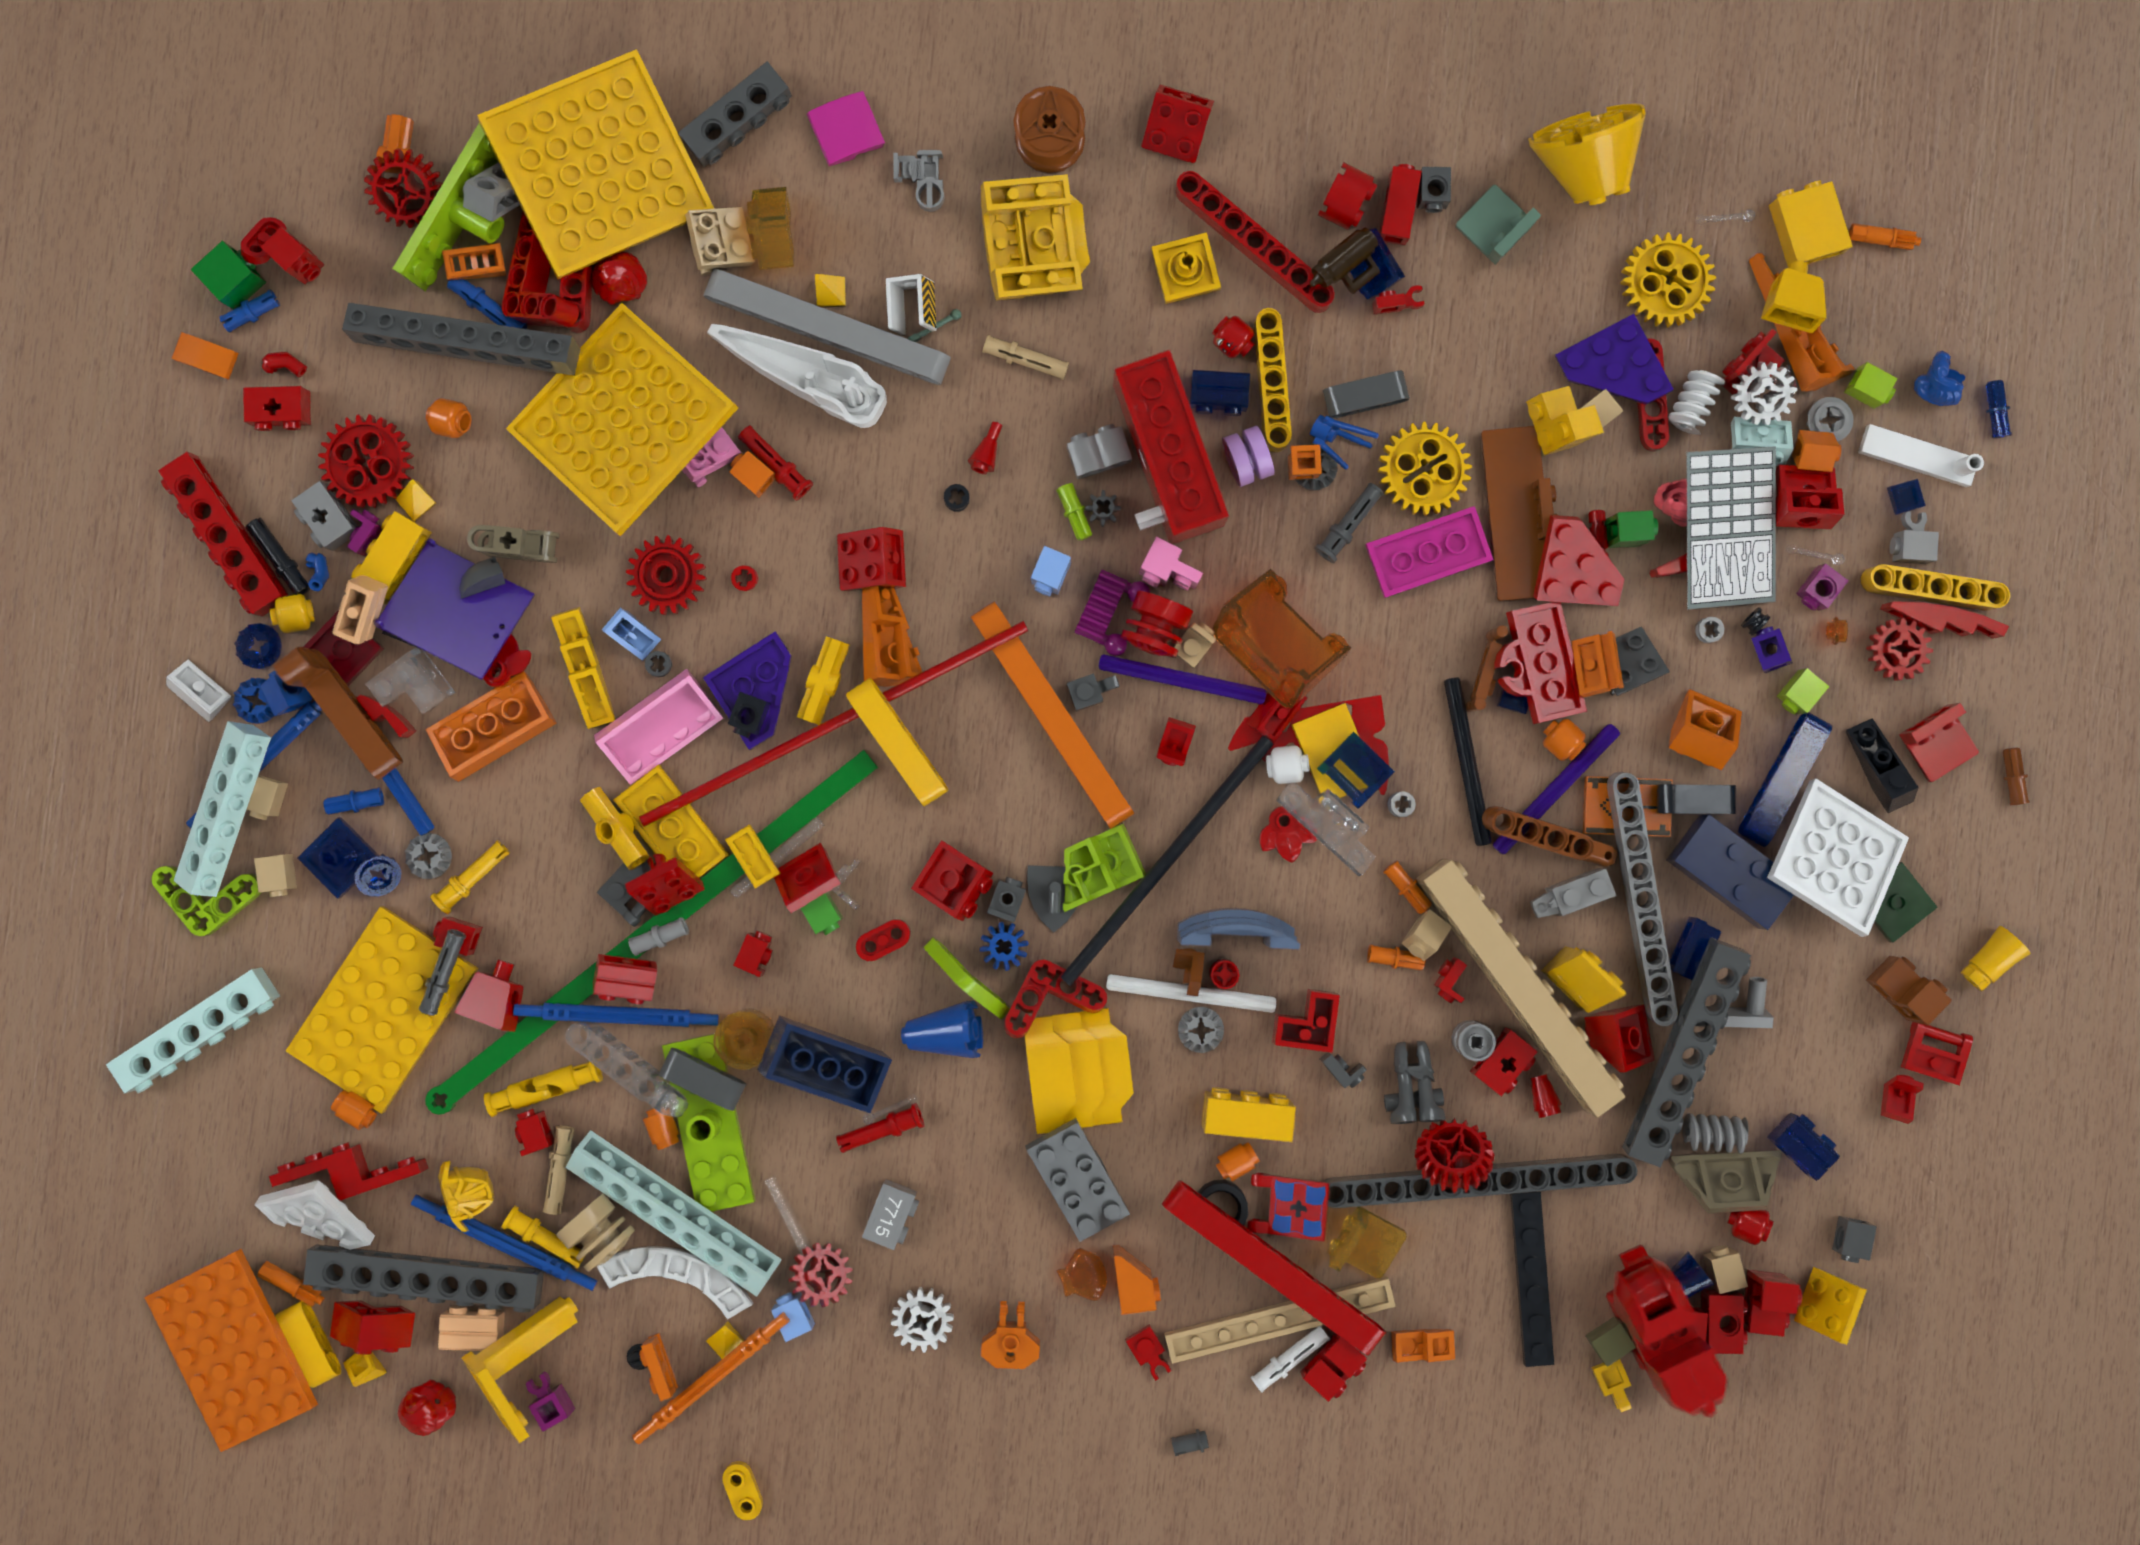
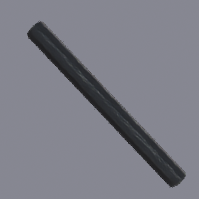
[1444,677,1492,846]

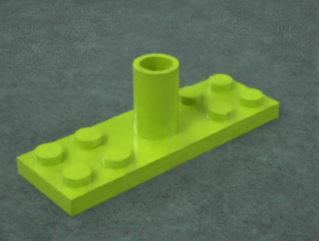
[392,123,504,292]
[662,1032,756,1212]

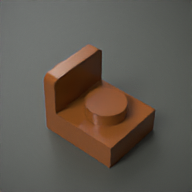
[1173,948,1205,997]

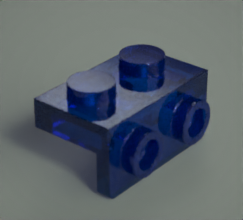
[1350,228,1405,299]

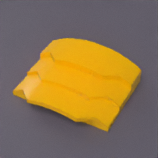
[981,174,1090,301]
[1024,1008,1134,1134]

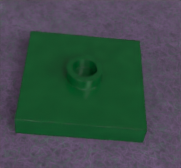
[1874,862,1938,943]

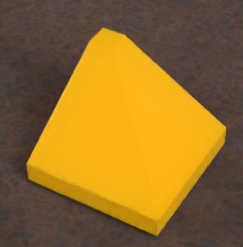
[815,274,846,307]
[395,479,436,521]
[706,1321,744,1359]
[343,1352,386,1387]

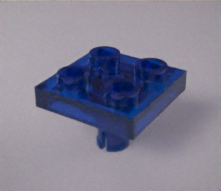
[297,817,381,899]

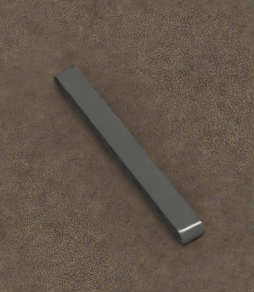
[1323,1154,1637,1208]

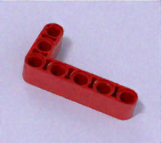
[501,211,579,328]

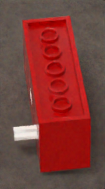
[1113,350,1229,545]

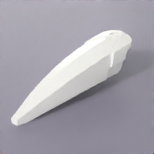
[707,324,887,428]

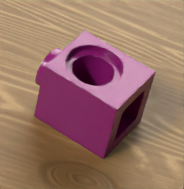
[1796,563,1849,611]

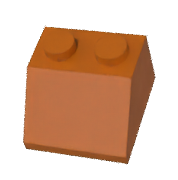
[1669,689,1742,771]
[1113,1245,1161,1315]

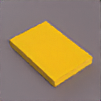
[1292,703,1378,804]

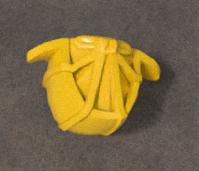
[438,1161,494,1233]

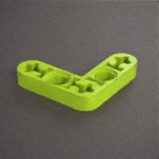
[152,866,261,936]
[923,937,1010,1020]

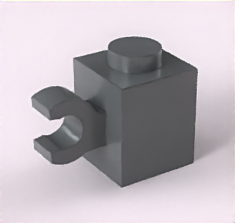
[1067,673,1120,712]

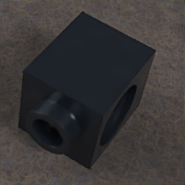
[728,692,771,738]

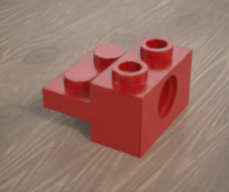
[1776,465,1845,529]

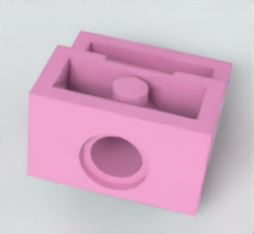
[1139,536,1203,591]

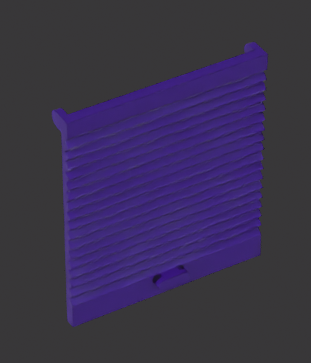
[374,538,535,680]

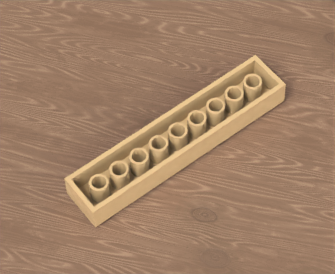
[1416,859,1625,1118]

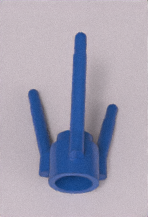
[1310,415,1379,469]

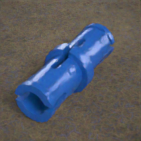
[219,289,280,333]

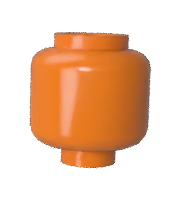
[426,398,472,438]
[1543,719,1587,761]

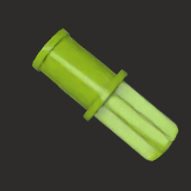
[1056,483,1092,541]

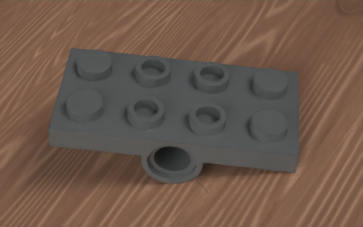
[1025,1118,1130,1242]

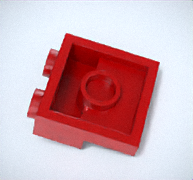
[911,840,993,921]

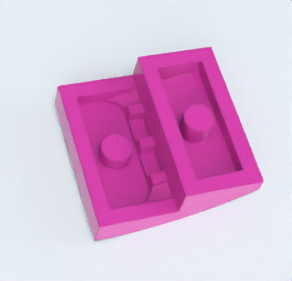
[807,91,885,166]

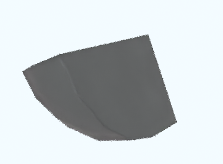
[459,557,505,599]

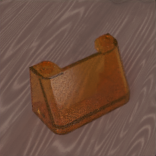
[1212,569,1351,708]

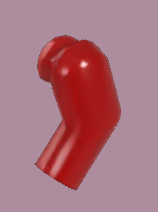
[262,352,307,378]

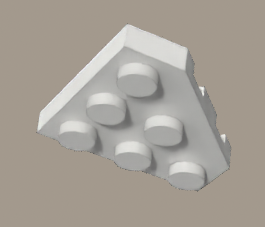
[255,1180,375,1250]

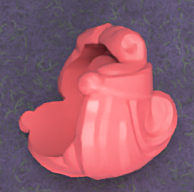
[1654,478,1687,527]

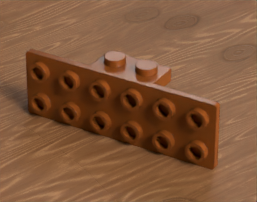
[1481,426,1558,601]

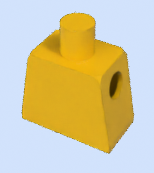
[1761,261,1827,334]

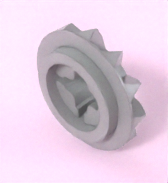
[1806,397,1853,441]
[405,833,452,879]
[1178,1007,1224,1053]

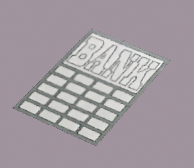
[1687,446,1776,610]

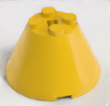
[1528,104,1646,205]

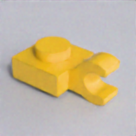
[1591,1359,1632,1413]

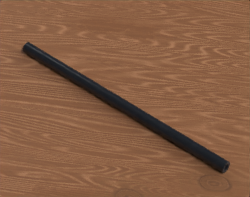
[1060,736,1274,986]

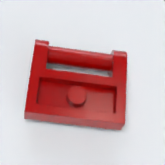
[1901,1022,1973,1086]

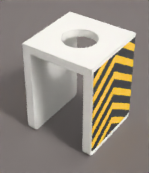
[886,274,936,335]

